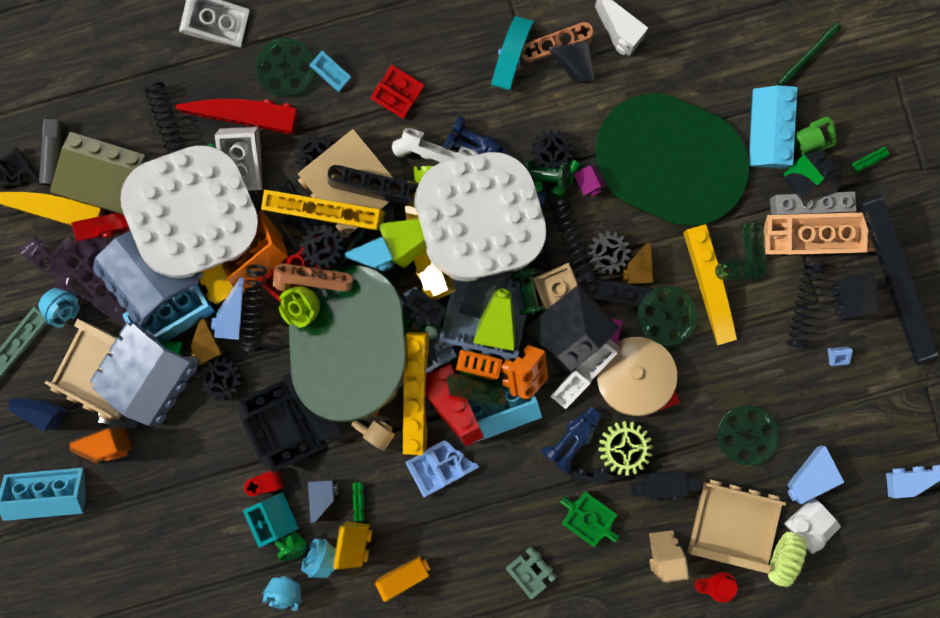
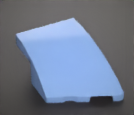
[405,440,479,497]

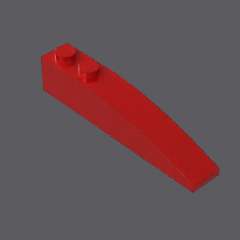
[175,99,298,135]

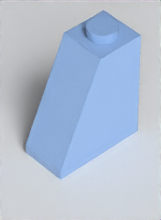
[787,446,844,504]

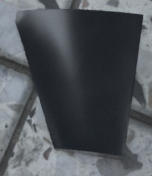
[548,40,594,81]
[0,147,39,188]

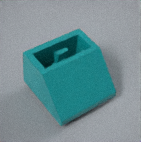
[243,492,299,547]

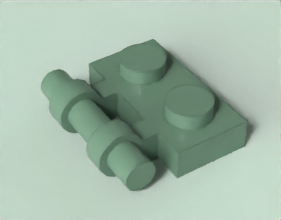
[505,546,557,600]

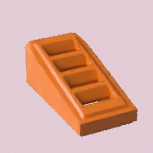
[456,350,502,380]

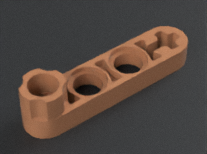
[521,22,594,62]
[273,264,353,291]

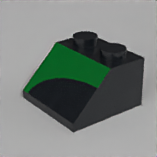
[783,150,842,202]

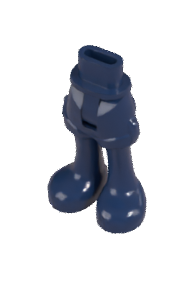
[443,115,513,157]
[540,407,603,475]

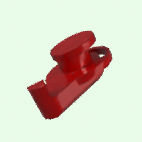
[694,572,738,603]

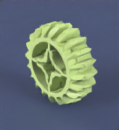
[599,421,653,475]
[768,532,807,587]

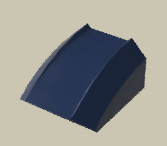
[8,399,67,431]

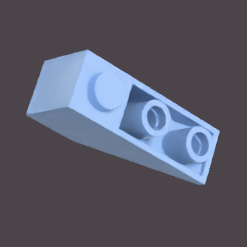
[886,465,940,498]

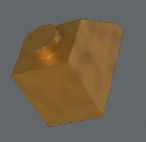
[623,243,653,285]
[191,318,224,365]

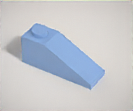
[211,278,244,340]

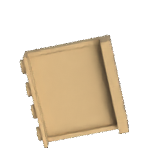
[298,129,400,236]
[45,319,122,421]
[688,480,786,574]

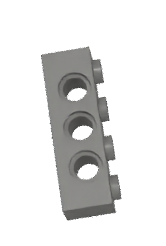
[770,192,856,215]

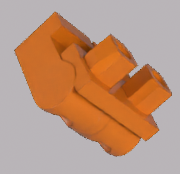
[500,345,548,399]

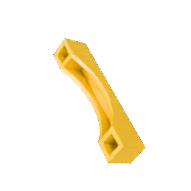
[403,331,429,455]

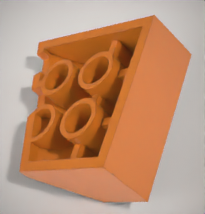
[223,210,288,293]
[70,427,133,463]

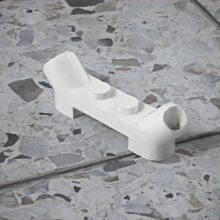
[392,128,478,163]

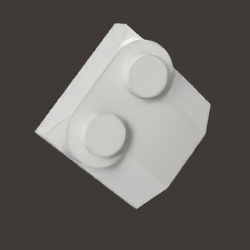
[784,498,841,554]

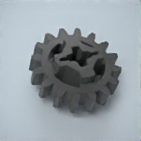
[587,231,631,274]

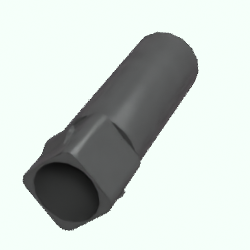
[39,119,64,186]

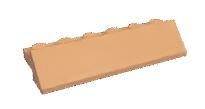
[763,212,875,254]

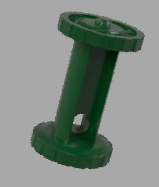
[524,160,571,189]
[512,268,546,315]

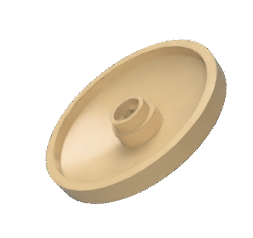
[597,337,677,416]

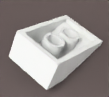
[179,0,249,47]
[595,0,648,57]
[215,126,262,191]

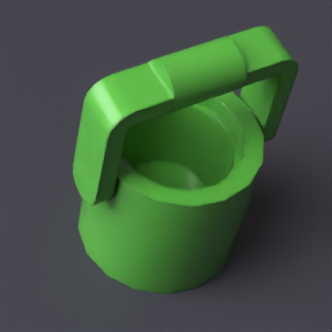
[794,117,837,157]

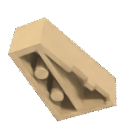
[649,530,688,582]

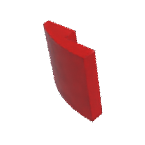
[370,65,425,119]

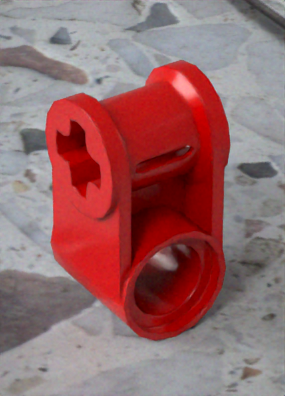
[244,470,284,497]

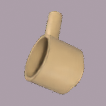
[351,420,395,451]

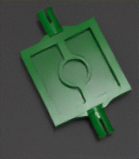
[559,491,619,547]

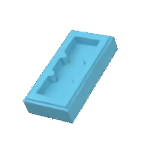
[309,50,351,92]

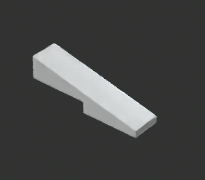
[551,339,620,409]

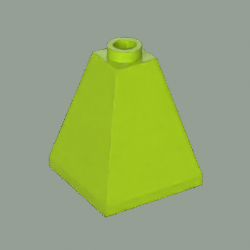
[378,219,427,268]
[473,289,517,350]

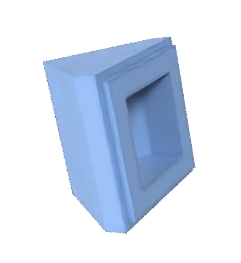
[828,347,853,366]

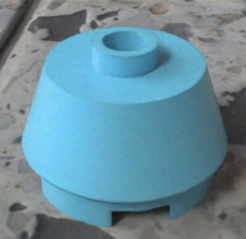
[39,288,80,328]
[301,539,336,578]
[262,576,302,611]

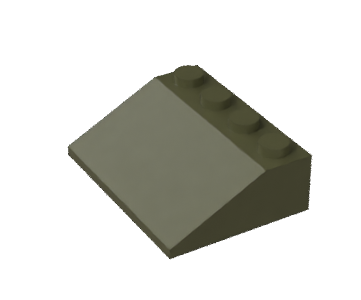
[50,132,147,215]

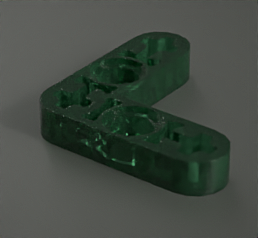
[715,221,767,280]

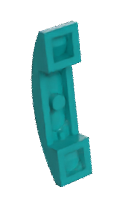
[491,16,534,91]

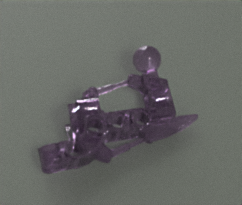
[19,235,127,324]

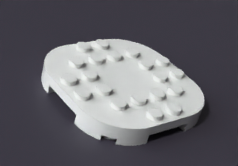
[121,146,257,279]
[414,152,546,281]

